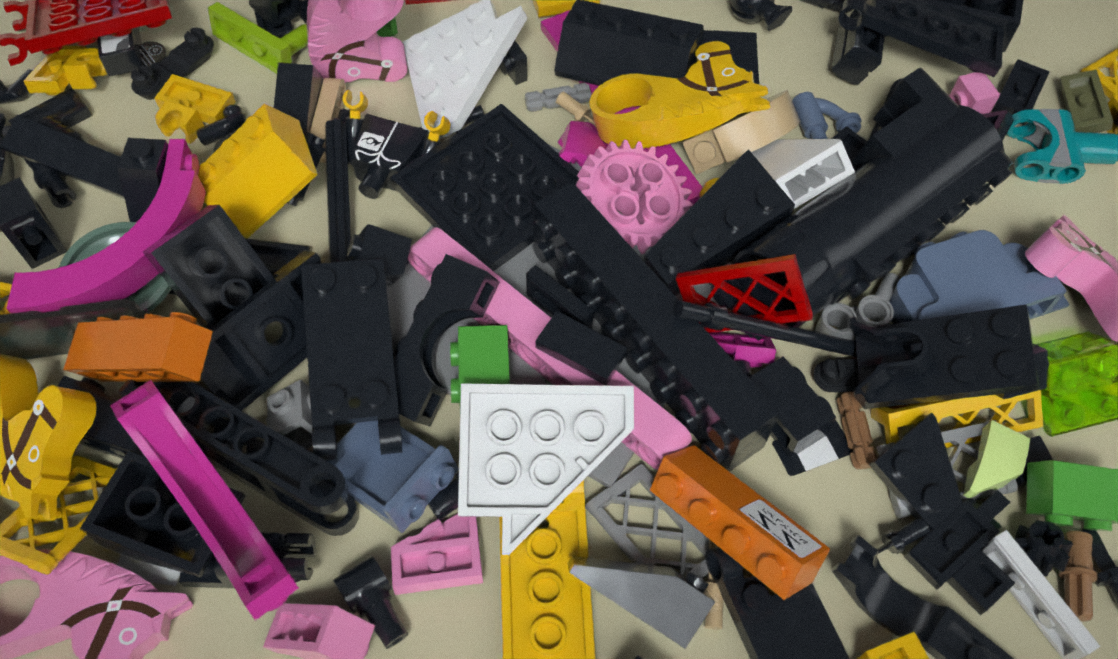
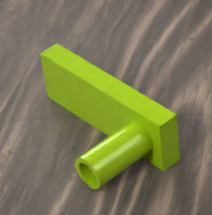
[208,2,308,74]

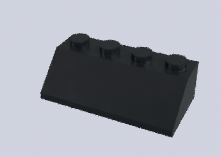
[554,0,704,86]

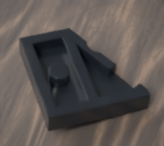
[869,413,963,530]

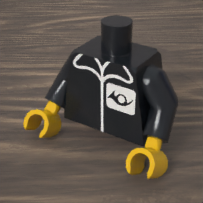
[343,90,451,199]

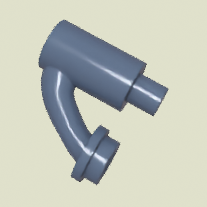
[792,92,861,139]

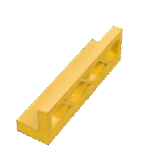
[870,390,1043,448]

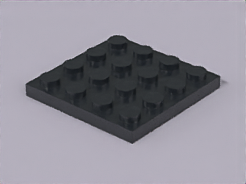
[390,104,579,271]

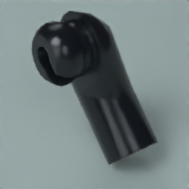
[0,69,33,104]

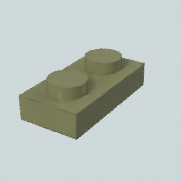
[1059,69,1113,133]

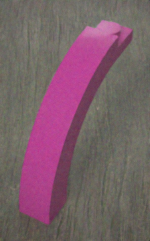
[6,139,206,327]
[110,380,299,620]

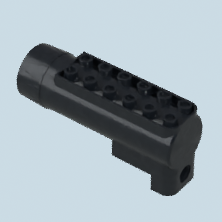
[733,67,1014,328]

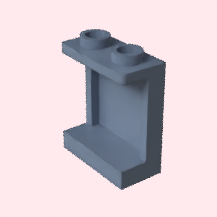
[327,421,459,533]

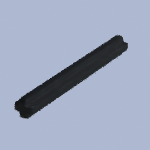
[325,118,351,263]

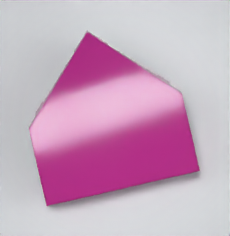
[557,121,609,167]

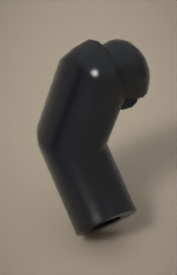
[196,105,246,146]

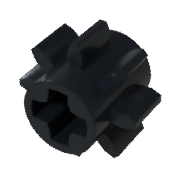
[1014,520,1073,577]

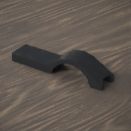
[832,535,1013,659]

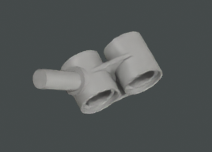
[814,273,900,352]

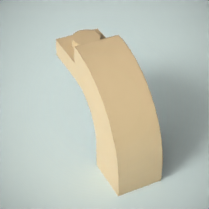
[682,90,801,174]

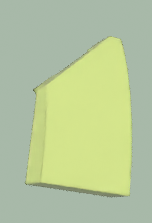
[963,420,1030,498]

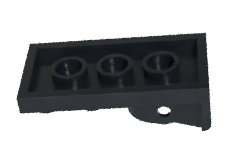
[849,304,1040,409]

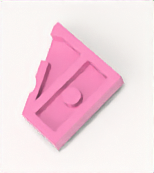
[391,514,483,595]

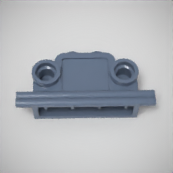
[889,230,1070,324]

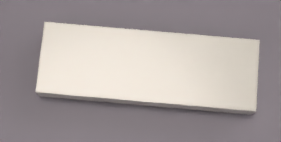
[981,530,1101,659]

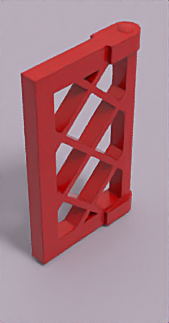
[676,254,813,333]

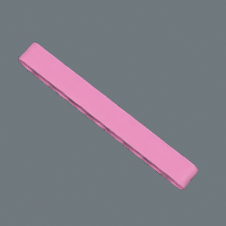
[408,227,692,470]

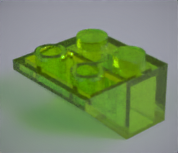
[1036,331,1118,437]

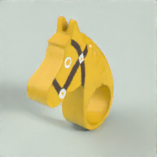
[589,41,770,148]
[0,353,96,521]

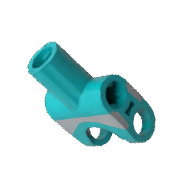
[1007,109,1118,184]

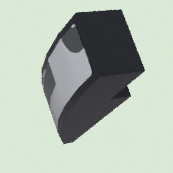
[97,27,143,76]

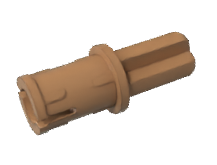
[1059,531,1097,621]

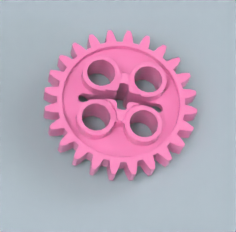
[575,140,693,254]

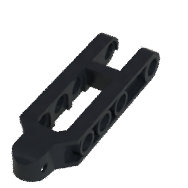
[118,380,359,536]

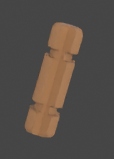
[837,392,877,470]

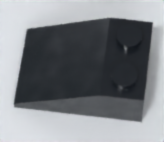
[80,450,246,577]

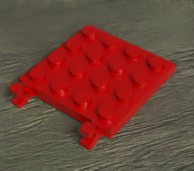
[0,0,172,66]

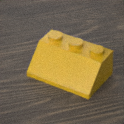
[198,104,318,239]

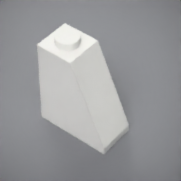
[752,139,855,209]

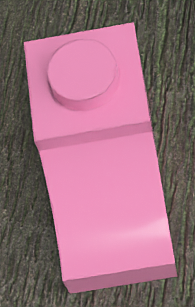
[263,603,375,659]

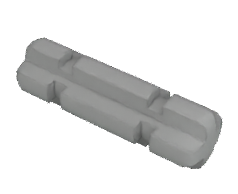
[525,83,591,112]

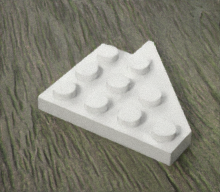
[402,0,528,140]
[458,384,634,555]

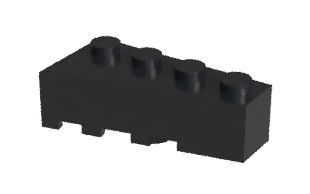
[644,149,795,296]

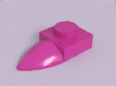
[709,333,776,367]

